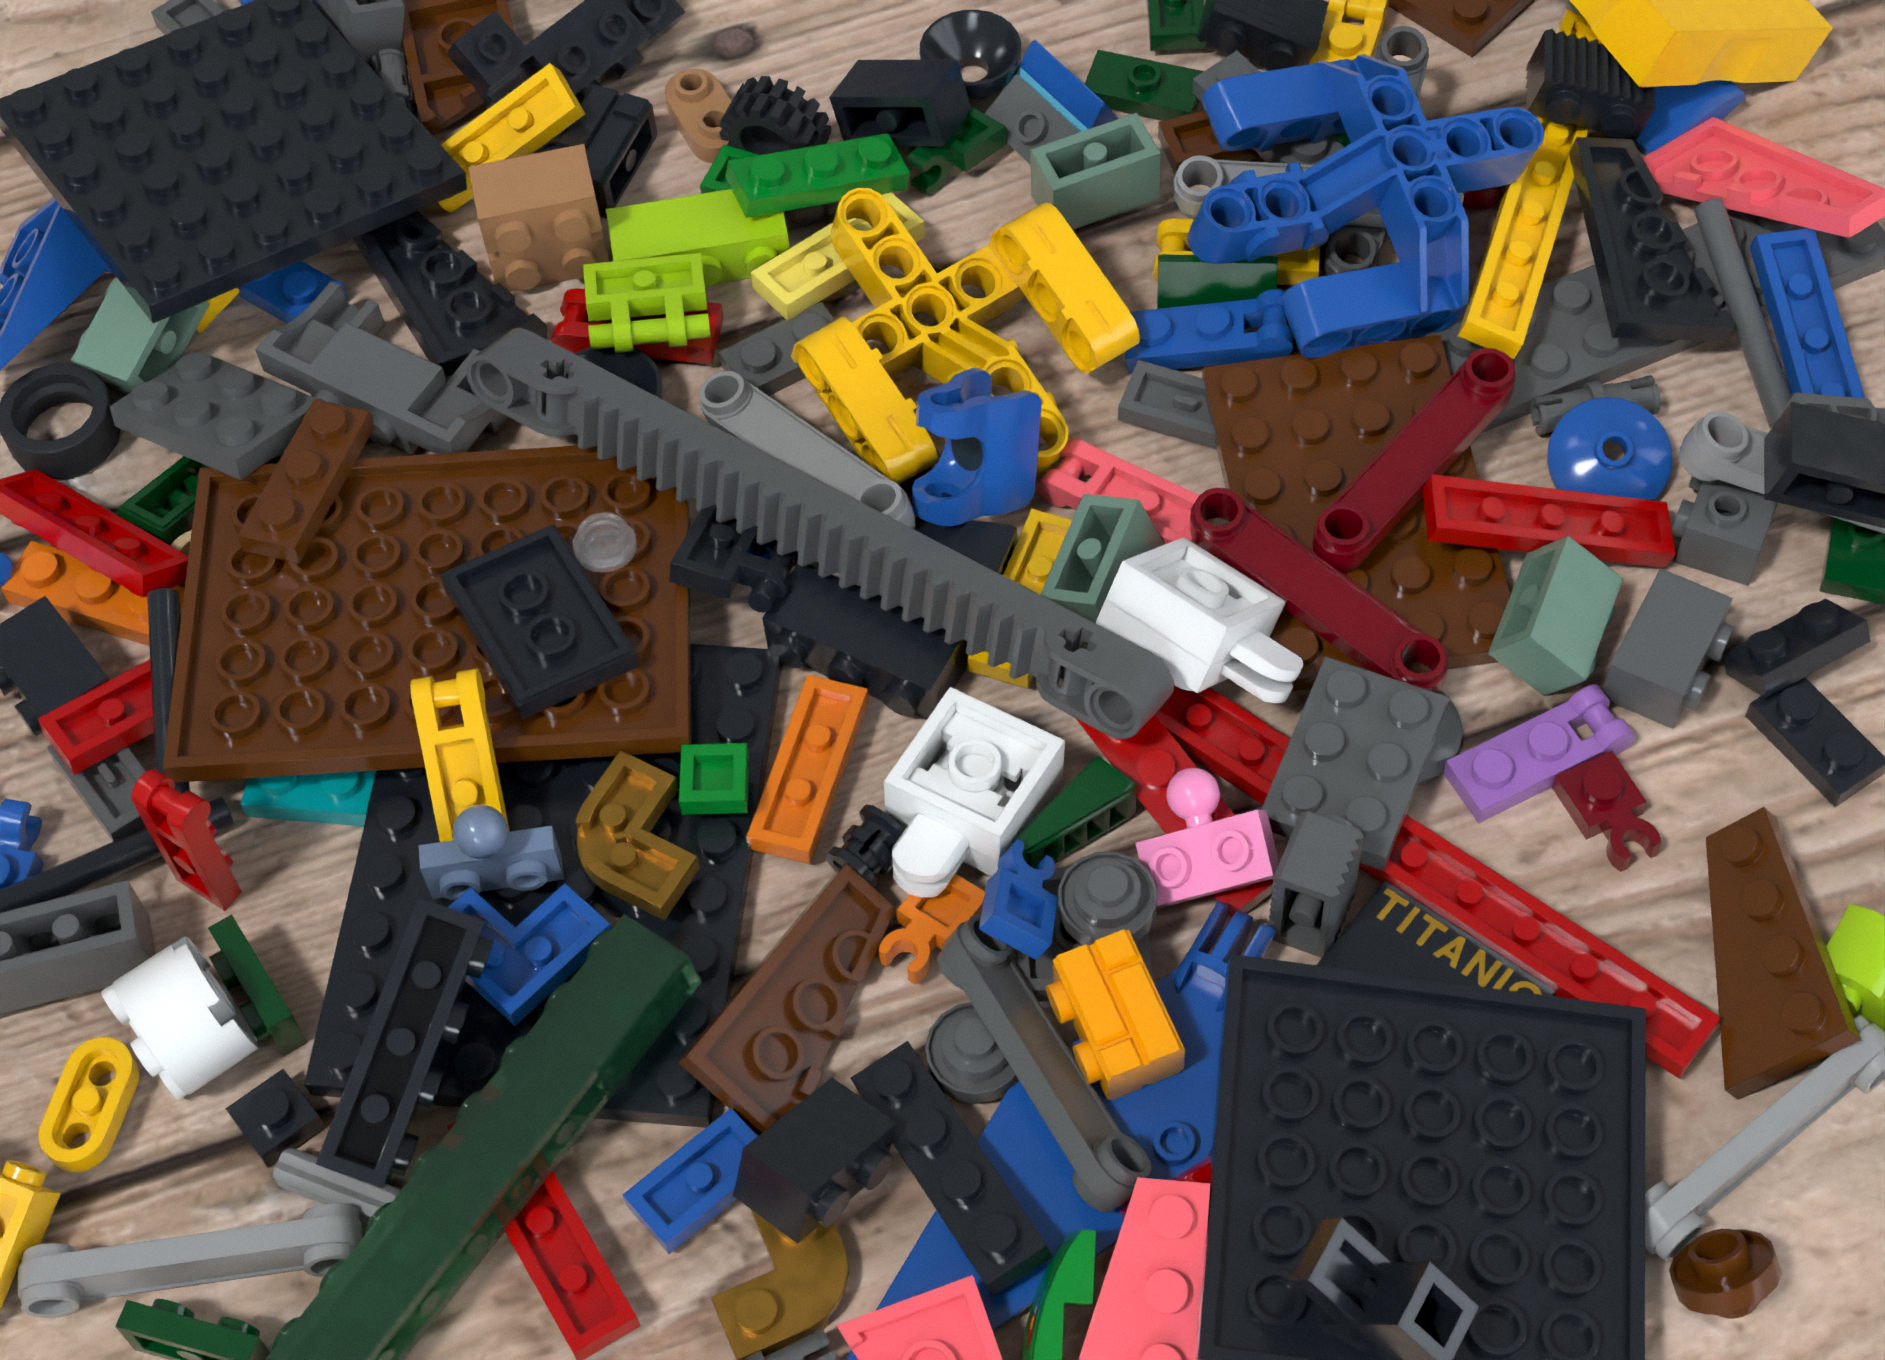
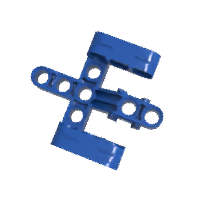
[1187,54,1544,358]

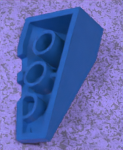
[0,197,112,370]

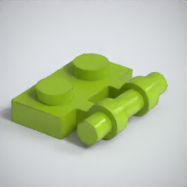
[583,253,710,353]

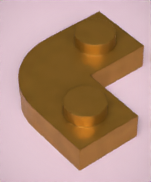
[575,750,700,921]
[711,1210,850,1360]

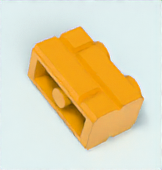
[1046,929,1185,1100]

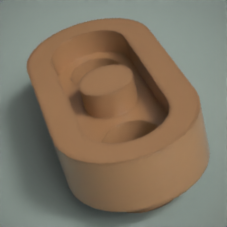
[665,69,732,163]

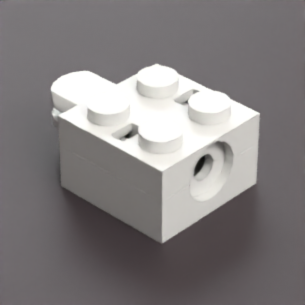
[1096,537,1303,703]
[884,687,1065,898]

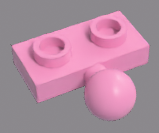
[1135,768,1279,908]

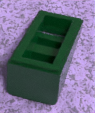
[117,456,211,546]
[1012,756,1137,868]

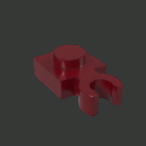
[1552,751,1661,872]

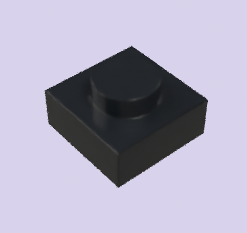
[225,1069,325,1168]

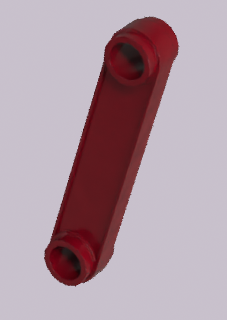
[1312,348,1516,574]
[1189,487,1448,693]

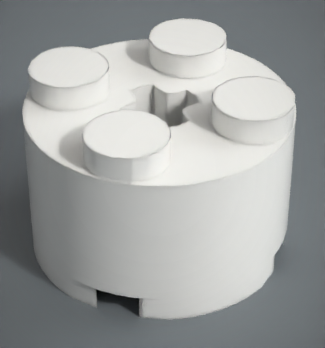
[101,936,259,1100]

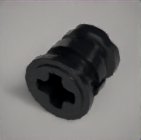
[825,804,905,888]

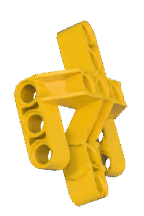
[791,188,1140,485]

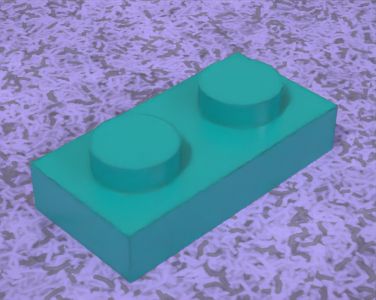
[240,770,377,827]

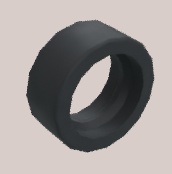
[0,363,121,479]

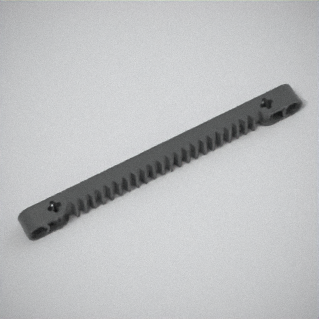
[466,328,1174,739]

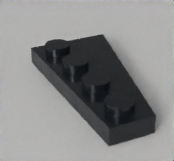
[1569,137,1736,342]
[353,211,547,377]

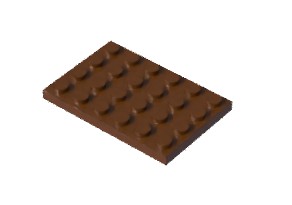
[1202,335,1511,692]

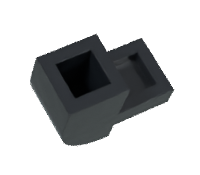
[1290,1217,1479,1360]

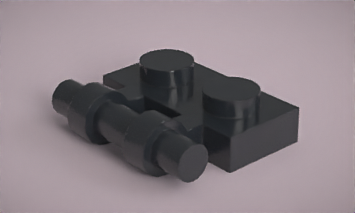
[669,504,798,613]

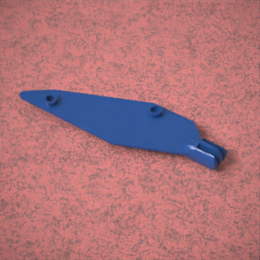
[846,900,1277,1360]

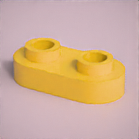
[38,1037,140,1173]

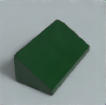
[1157,254,1278,328]

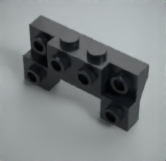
[447,0,685,108]

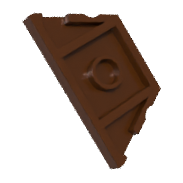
[402,0,515,136]

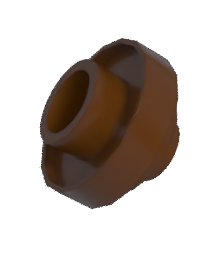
[1669,1229,1782,1319]

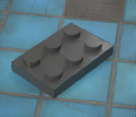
[109,350,319,480]
[1261,657,1449,871]

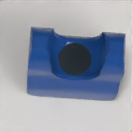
[911,368,1041,526]

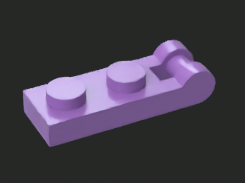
[1443,684,1636,824]

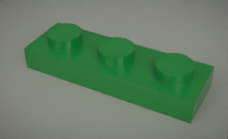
[726,133,910,218]

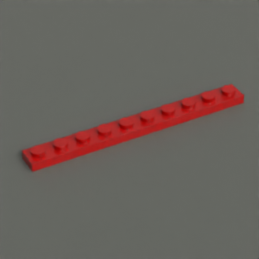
[1155,685,1721,1079]

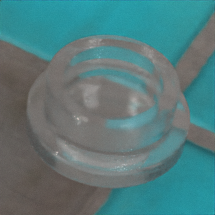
[573,512,637,572]

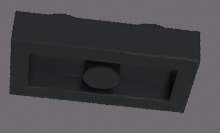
[1723,598,1871,698]
[1745,677,1885,807]

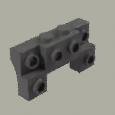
[255,281,509,454]

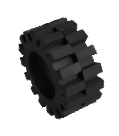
[719,76,831,155]

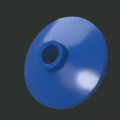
[1547,397,1672,500]

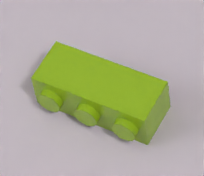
[606,189,790,287]

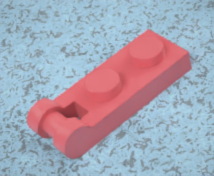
[1036,439,1215,545]

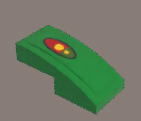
[1021,1229,1096,1360]

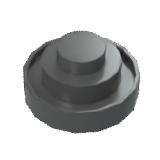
[1058,852,1157,945]
[925,1002,1019,1104]

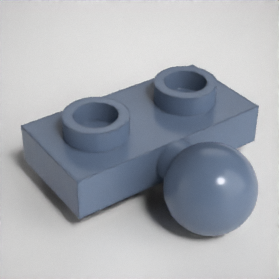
[419,804,564,900]

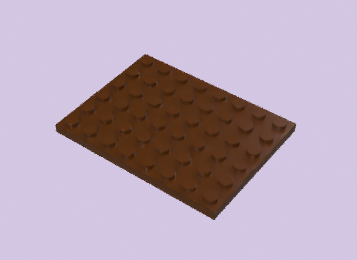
[163,446,691,783]

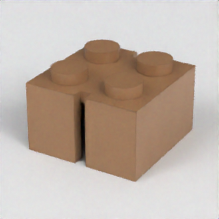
[468,144,609,292]

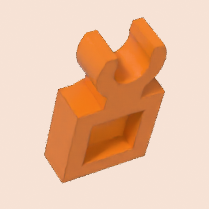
[879,874,985,985]

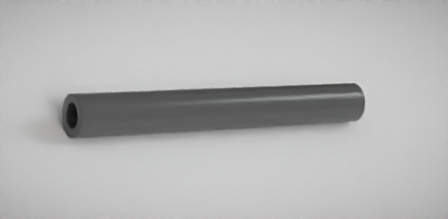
[1694,199,1792,429]

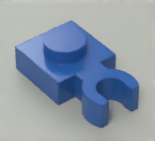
[979,839,1058,960]

